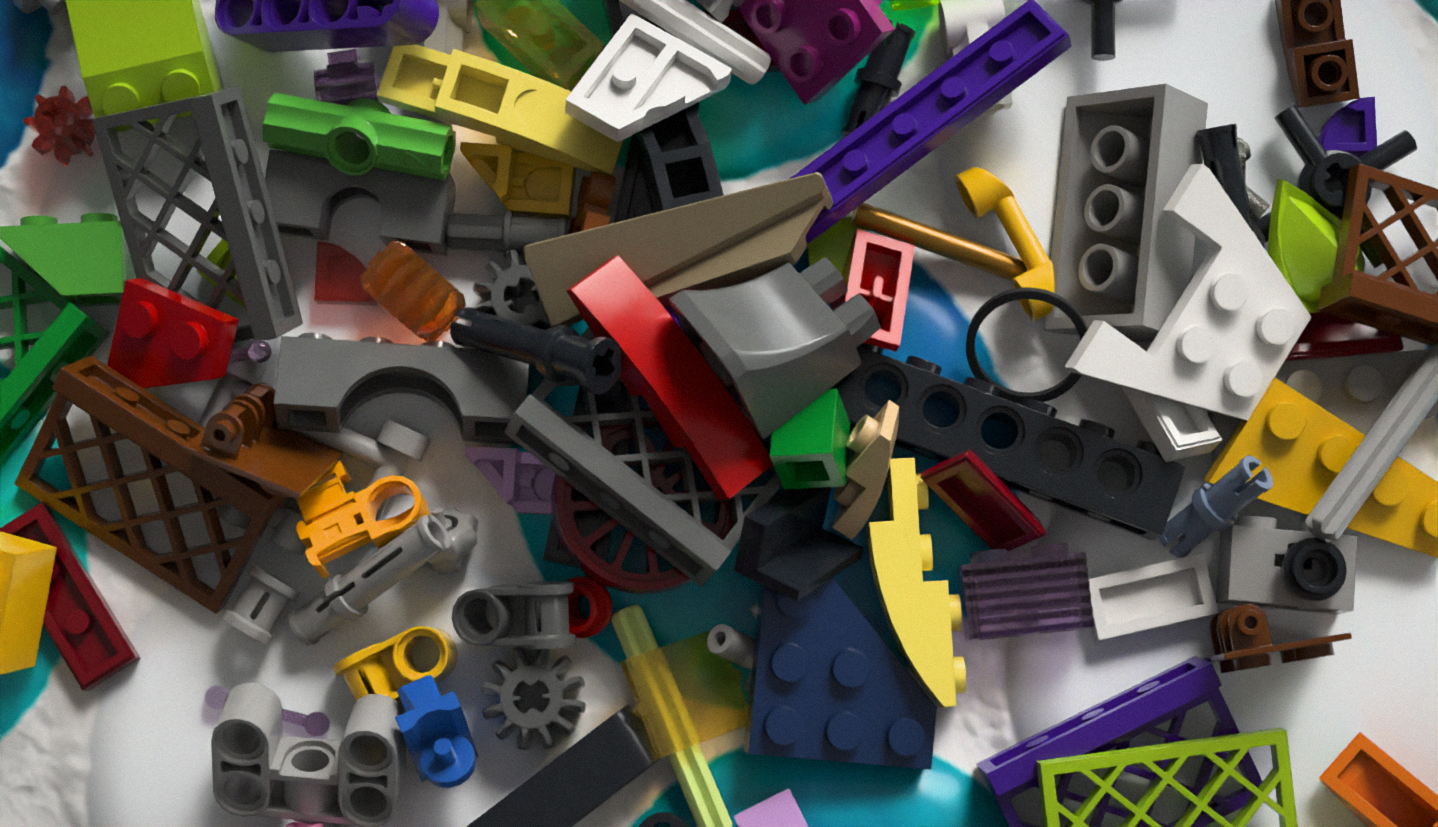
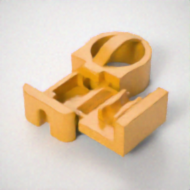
[296,461,429,578]

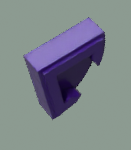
[1317,96,1377,158]

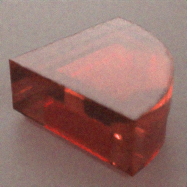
[314,241,378,306]

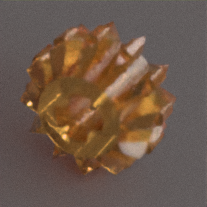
[360,241,466,341]

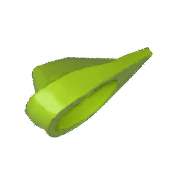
[1268,179,1365,313]

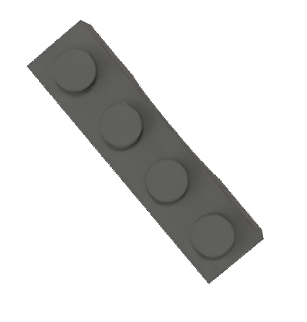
[274,332,529,444]

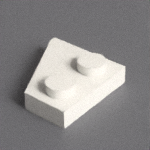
[565,13,732,142]

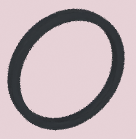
[966,287,1087,404]

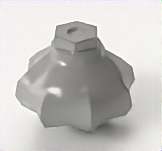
[428,507,478,575]

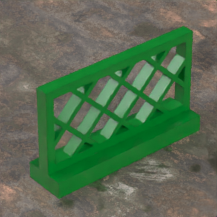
[0,246,110,466]

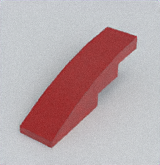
[566,255,773,499]

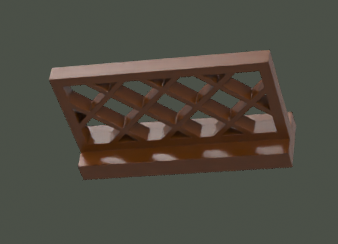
[1318,163,1438,346]
[14,355,288,614]

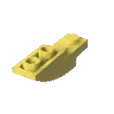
[377,44,624,176]
[866,458,966,708]

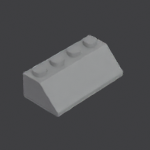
[1044,83,1208,342]

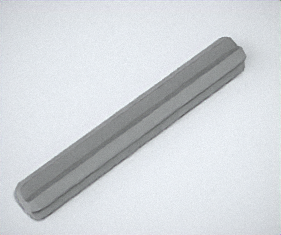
[1305,344,1438,543]

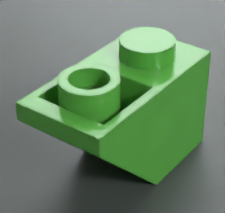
[0,213,136,307]

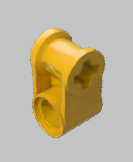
[332,626,458,704]

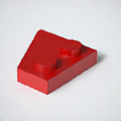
[107,278,239,388]

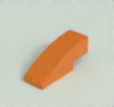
[1319,732,1438,827]

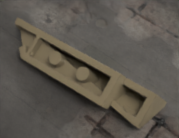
[523,172,834,327]

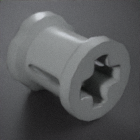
[220,565,301,646]

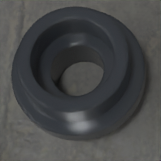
[1281,538,1347,601]

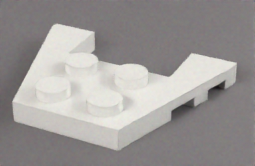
[1065,164,1311,421]

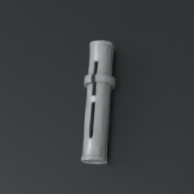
[288,515,451,646]

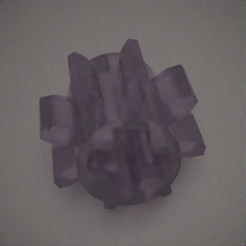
[314,49,382,106]

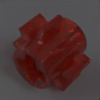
[23,86,96,166]

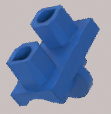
[395,675,479,788]

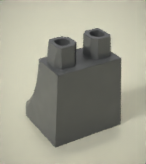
[669,257,881,440]

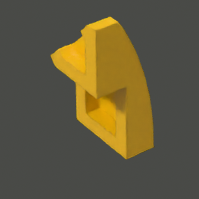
[460,142,577,220]

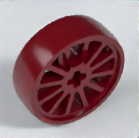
[551,408,733,595]

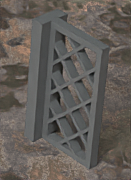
[92,86,303,342]
[504,327,782,587]

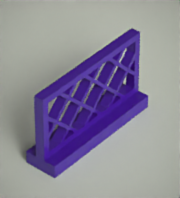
[976,656,1263,827]

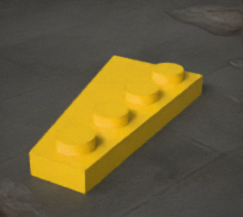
[1203,378,1438,558]

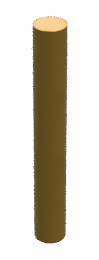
[851,202,1027,281]

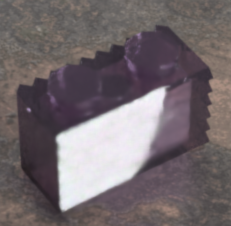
[957,543,1094,642]

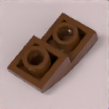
[1275,0,1360,108]

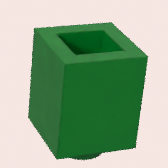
[770,389,850,489]

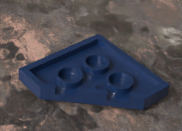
[744,578,937,770]

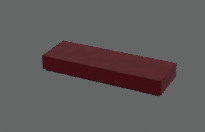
[0,503,141,691]

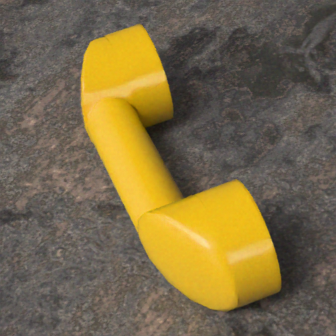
[955,167,1055,322]

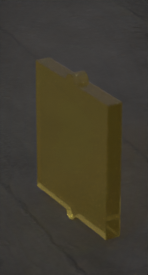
[620,630,748,759]

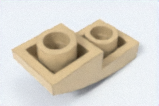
[832,400,899,540]

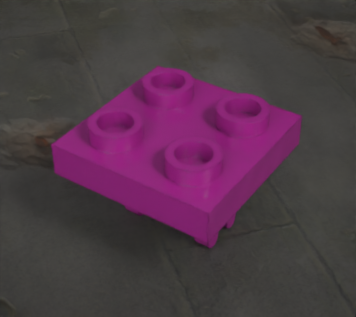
[738,0,895,105]

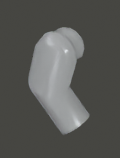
[707,624,755,693]

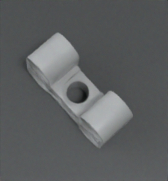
[211,682,406,827]

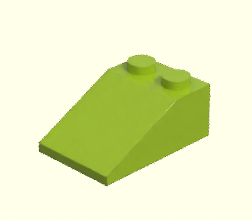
[66,0,225,132]

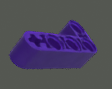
[215,0,439,52]

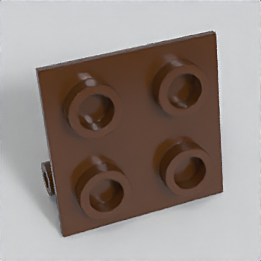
[182,383,344,499]
[1202,604,1352,673]

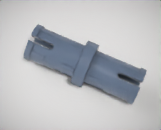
[1159,455,1273,558]

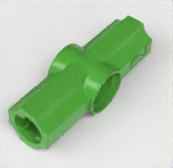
[262,93,456,180]

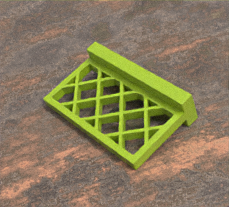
[1036,727,1298,827]

